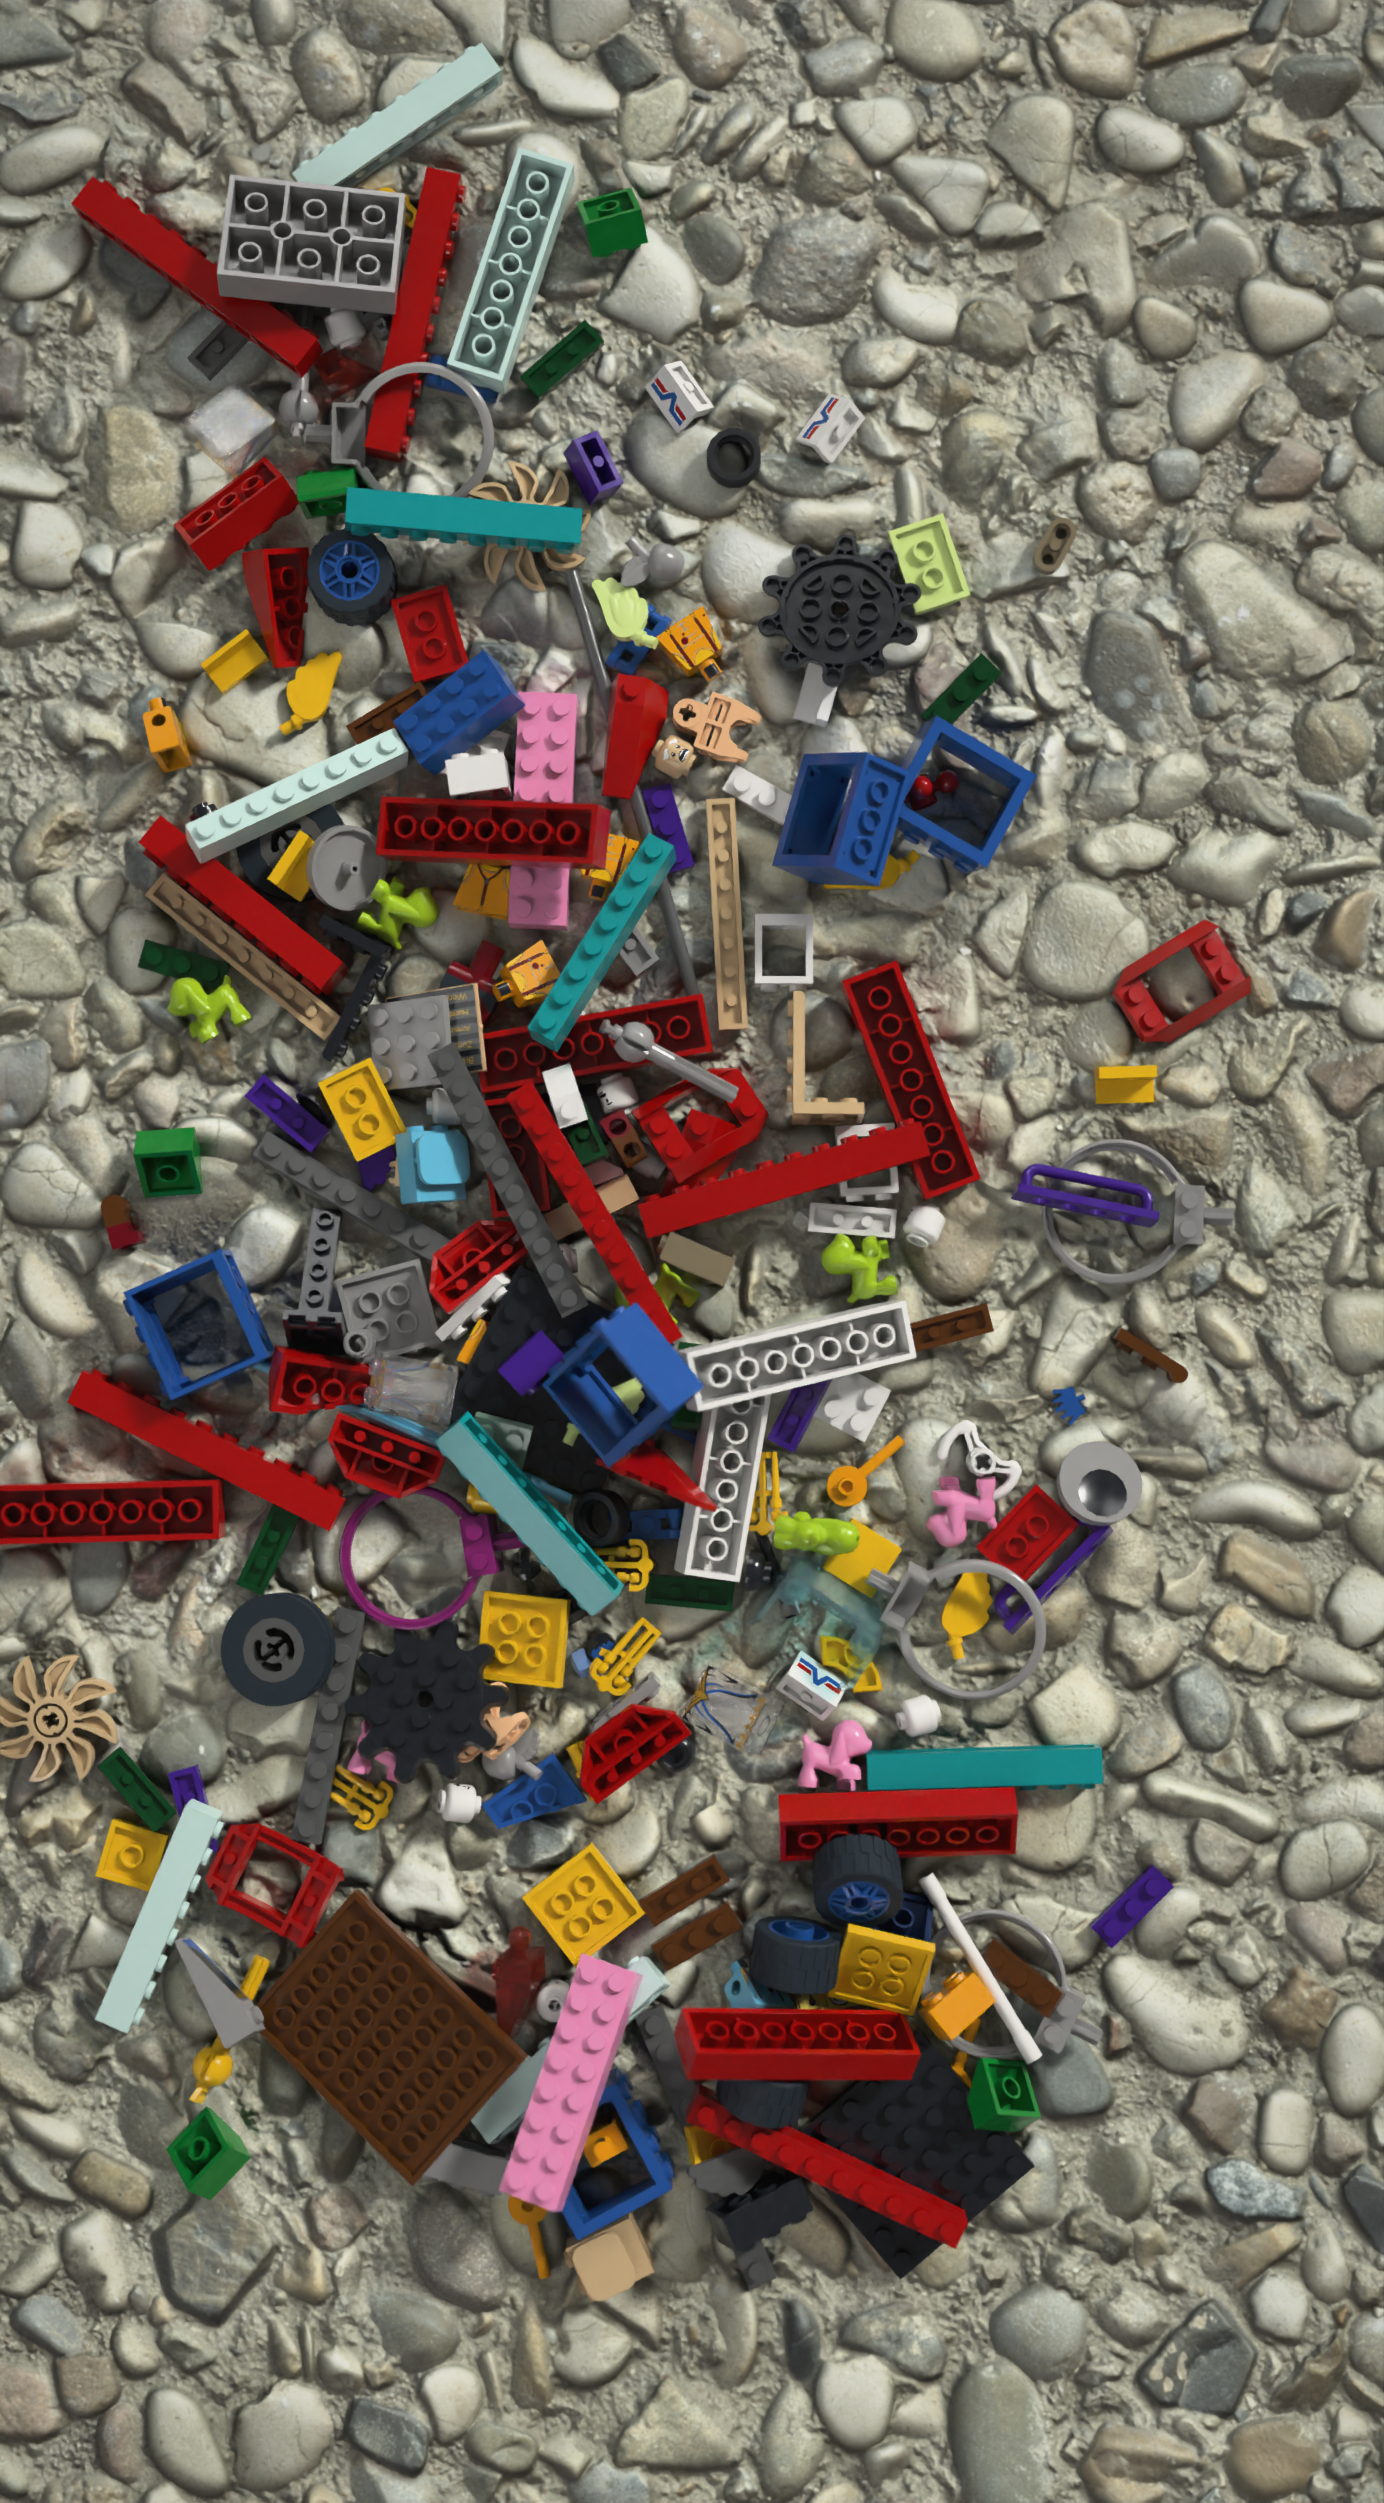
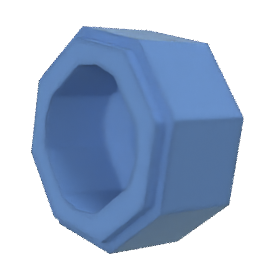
[570,1647,592,1678]

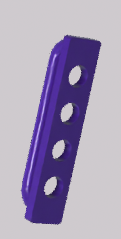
[1011,1164,1160,1228]
[994,1516,1113,1635]

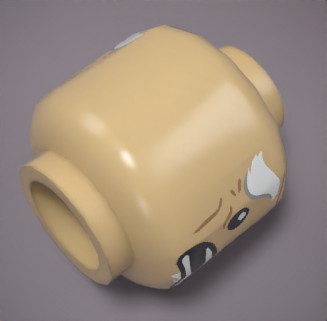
[652,735,697,779]

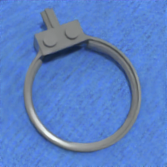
[305,362,494,498]
[1042,1139,1234,1284]
[865,1559,1046,1700]
[920,1909,1103,2059]

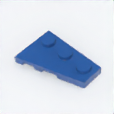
[481,1752,587,1829]

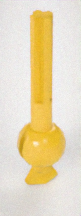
[189,1954,271,2104]

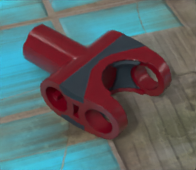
[439,940,505,1028]

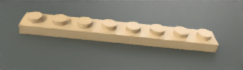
[706,798,748,1031]
[145,873,340,1041]

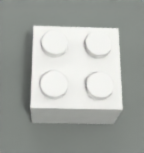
[445,749,513,801]

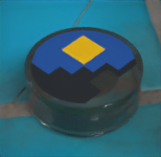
[587,1631,616,1661]

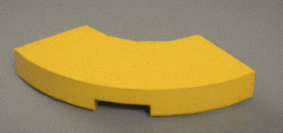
[820,1635,882,1693]

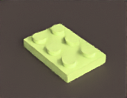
[888,513,971,616]

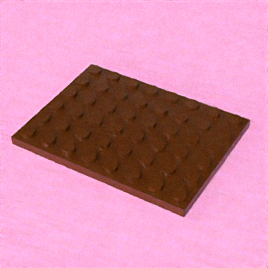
[256,1889,528,2186]

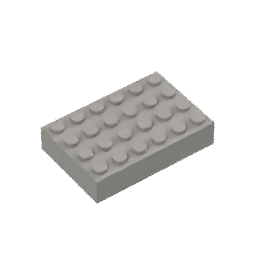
[217,174,406,314]

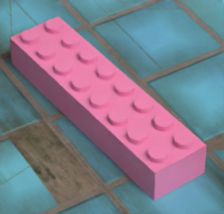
[508,691,578,931]
[499,1953,643,2212]

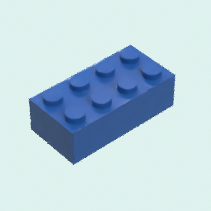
[393,650,526,776]

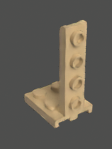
[786,991,864,1126]

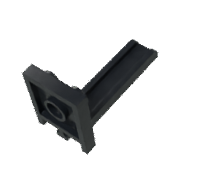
[318,915,395,1062]
[282,1208,347,1355]

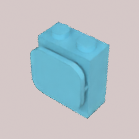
[395,1125,470,1205]

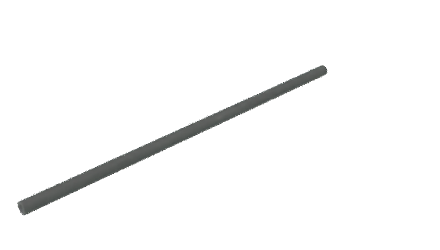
[565,570,700,996]

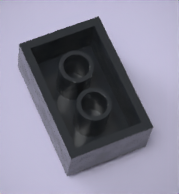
[705,2169,814,2253]

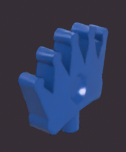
[1052,1387,1086,1425]

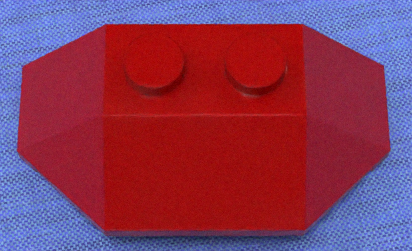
[429,1220,529,1314]
[327,1412,446,1499]
[579,1703,692,1804]

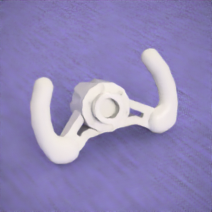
[937,1420,1022,1501]

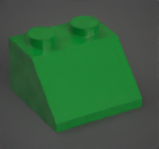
[576,187,648,258]
[296,465,359,519]
[133,1127,203,1198]
[967,2057,1041,2132]
[166,2106,251,2200]

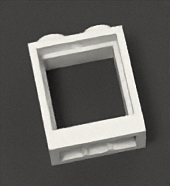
[754,914,813,992]
[835,1123,899,1202]

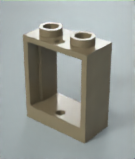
[656,1232,736,1287]

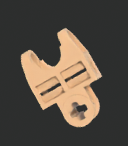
[673,691,762,763]
[458,1681,530,1763]

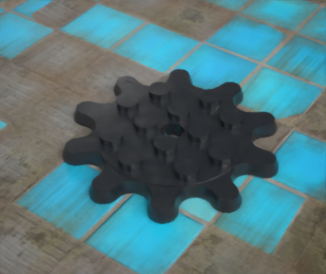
[758,534,921,688]
[344,1620,510,1784]

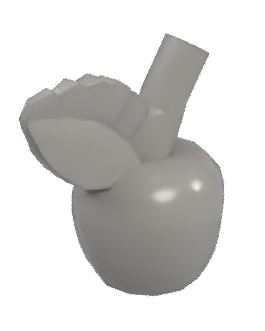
[621,536,684,587]
[482,1728,543,1781]

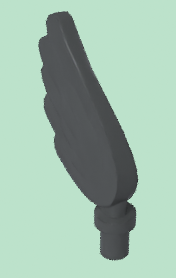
[686,2146,785,2197]

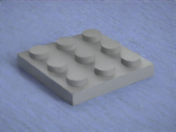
[368,995,451,1091]
[335,1258,443,1364]

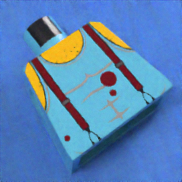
[724,1959,795,2009]

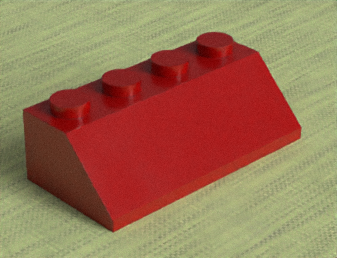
[173,456,299,571]

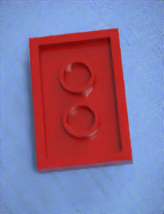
[391,584,469,684]
[976,1484,1080,1582]

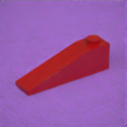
[241,547,310,668]
[595,1438,717,1512]

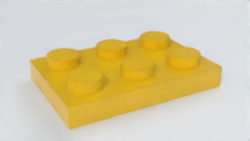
[317,1057,406,1162]

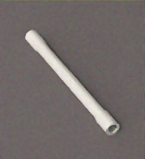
[918,1872,1042,2064]

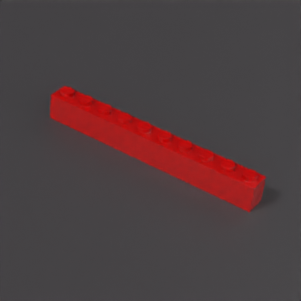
[364,167,466,463]
[71,176,323,378]
[506,1081,683,1344]
[638,1118,931,1239]
[67,1368,348,1531]
[686,2083,968,2249]

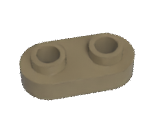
[1033,518,1076,575]

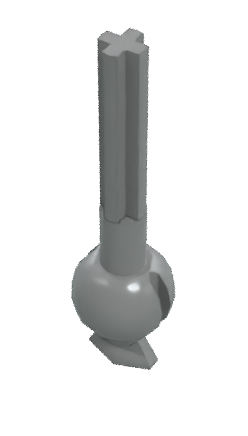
[278,304,319,449]
[599,1019,739,1103]

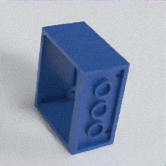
[896,716,1037,874]
[772,752,912,886]
[123,1249,274,1400]
[542,1303,705,1468]
[562,2067,675,2241]

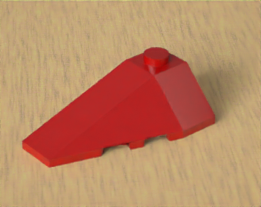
[601,673,669,800]
[661,1108,739,1198]
[269,1345,395,1415]

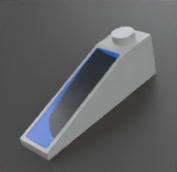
[174,1937,265,2049]

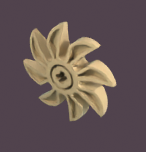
[463,462,591,592]
[0,1654,118,1782]

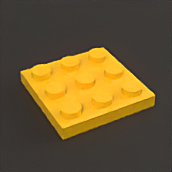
[479,1590,571,1689]
[522,1842,645,1968]
[827,1923,935,2016]

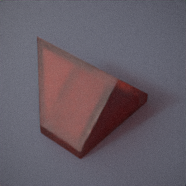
[313,347,381,400]

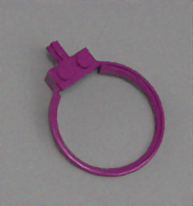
[339,1486,525,1630]

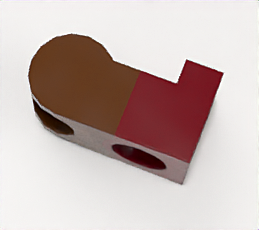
[599,1109,648,1169]
[101,1195,145,1251]

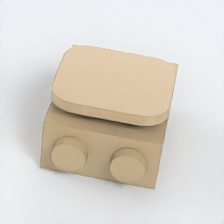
[563,2212,655,2303]

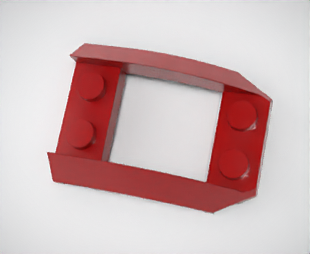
[1112,919,1251,1044]
[631,1068,769,1185]
[205,1823,344,1948]

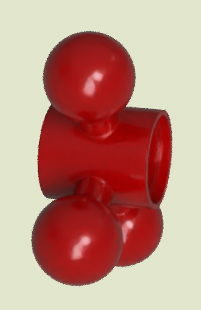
[904,770,959,811]

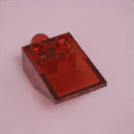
[492,1926,546,2040]

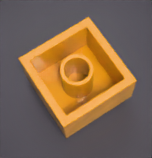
[917,1972,996,2041]

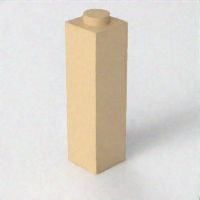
[543,1173,640,1242]

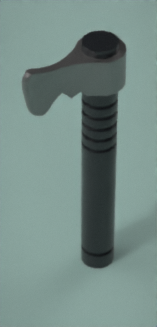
[755,1531,801,1619]

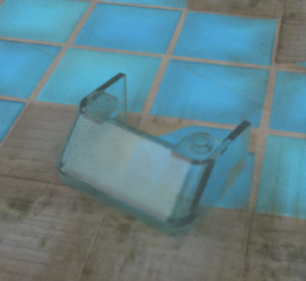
[748,1556,887,1692]

